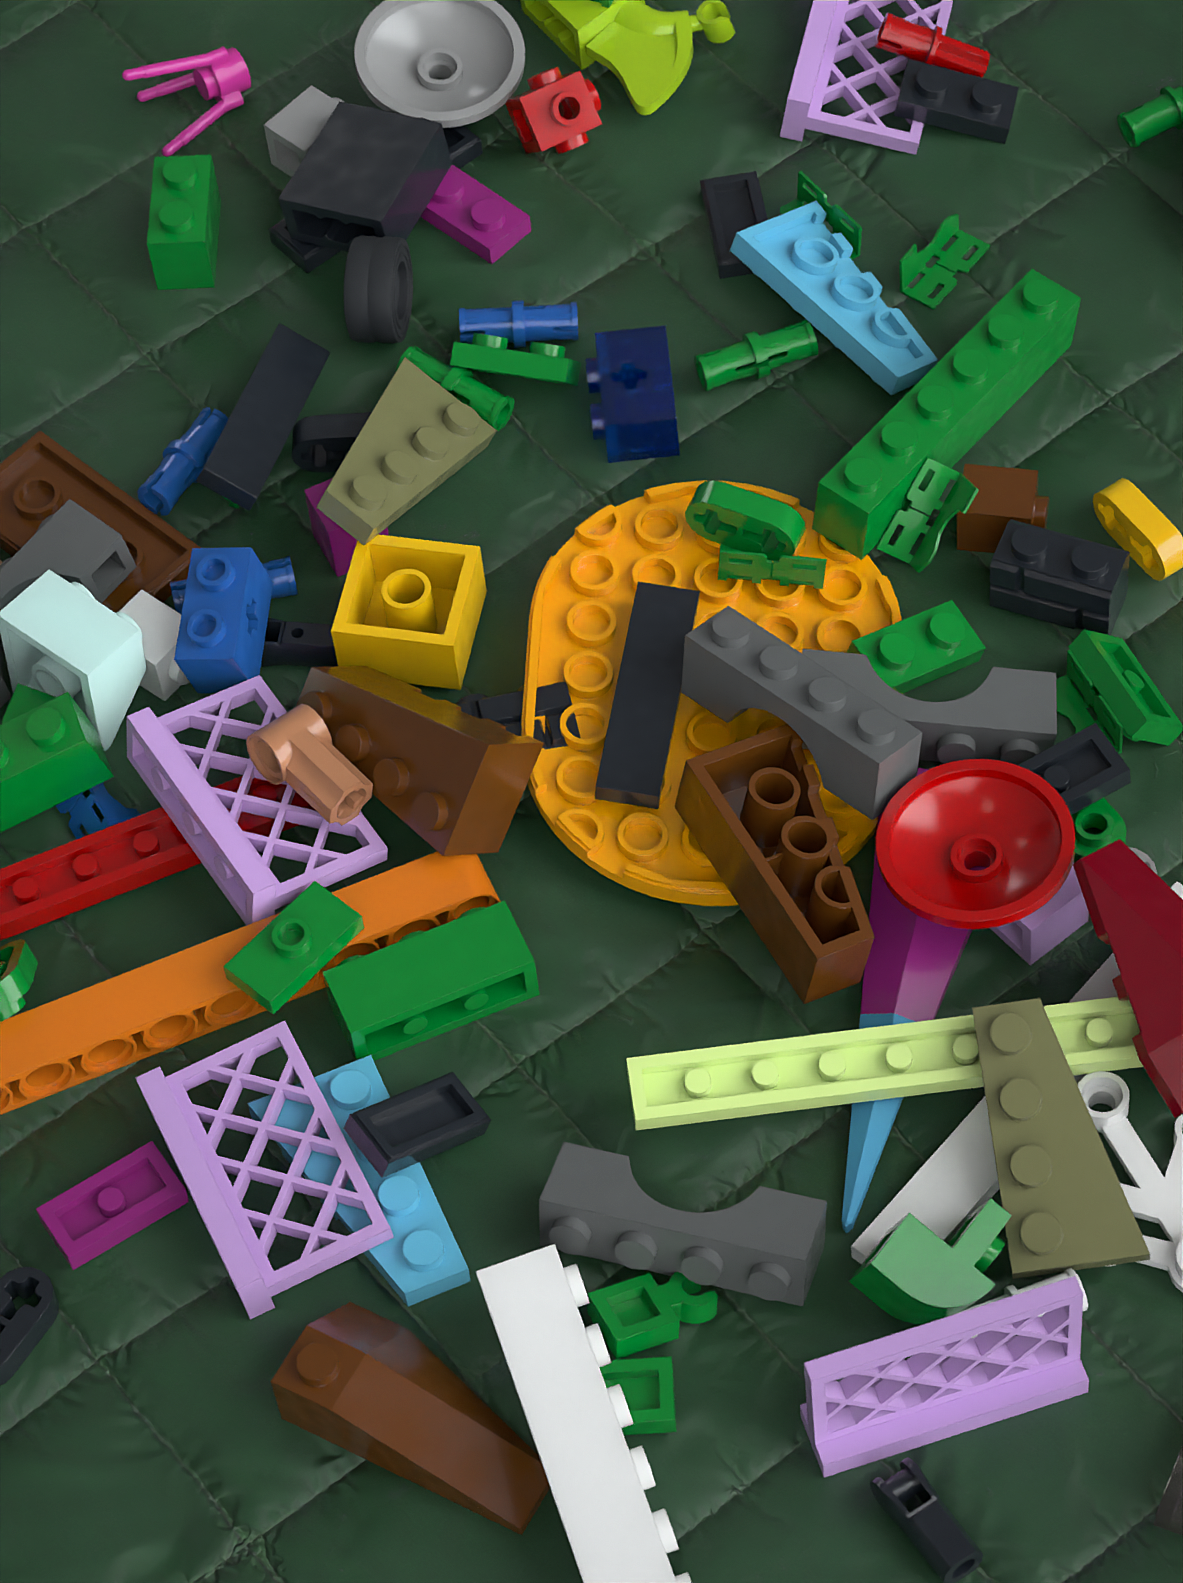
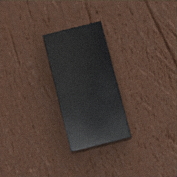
[700,171,768,279]
[343,1072,491,1178]

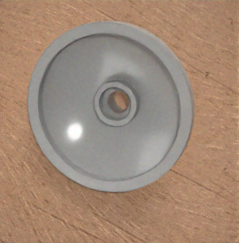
[354,0,525,128]

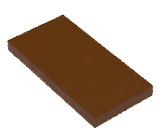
[0,431,201,613]

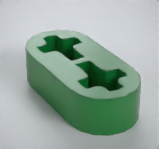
[685,480,806,561]

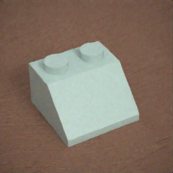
[0,569,147,751]

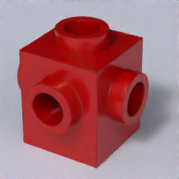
[505,66,602,154]

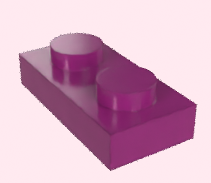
[420,165,531,264]
[36,1141,189,1270]

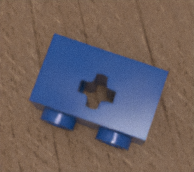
[174,547,274,693]

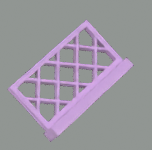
[780,0,953,155]
[127,675,388,926]
[136,1021,394,1319]
[800,1276,1089,1478]

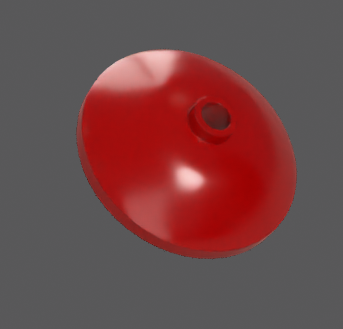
[876,759,1076,929]

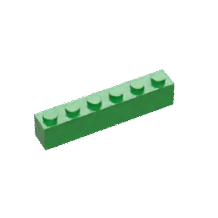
[812,269,1081,560]

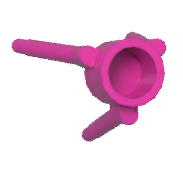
[122,46,251,156]

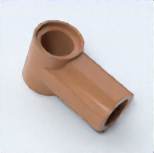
[246,704,373,826]

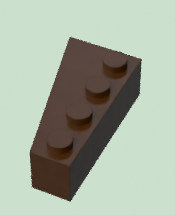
[296,666,544,856]
[674,724,875,1004]

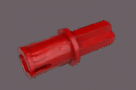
[874,12,990,78]

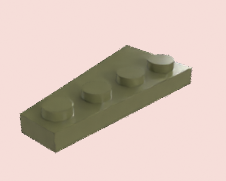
[316,357,497,545]
[972,998,1150,1279]

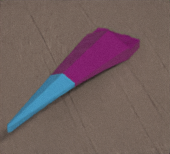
[842,768,986,1234]

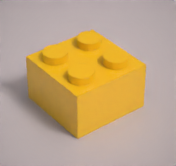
[331,534,487,690]

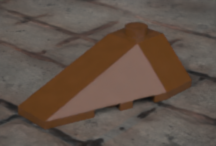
[271,1302,550,1535]

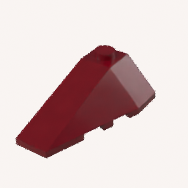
[1072,839,1183,1118]

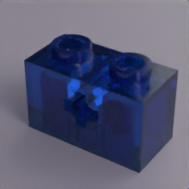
[585,325,680,463]

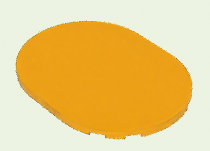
[521,481,902,906]

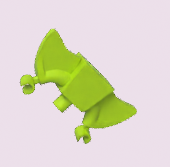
[521,0,735,116]

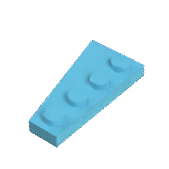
[730,200,938,395]
[247,1055,471,1307]

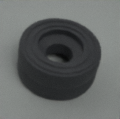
[344,236,413,344]

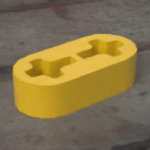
[1093,478,1183,581]

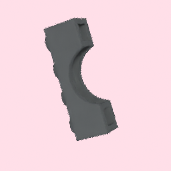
[0,499,137,708]
[681,606,922,820]
[802,649,1057,765]
[539,1142,827,1306]

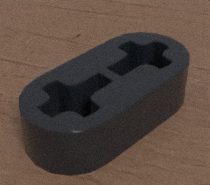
[292,412,372,472]
[0,1267,59,1386]

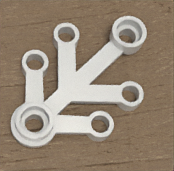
[1077,1071,1183,1292]

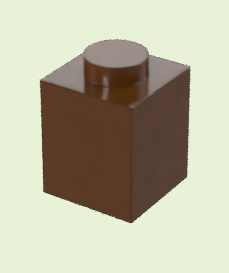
[957,464,1049,553]

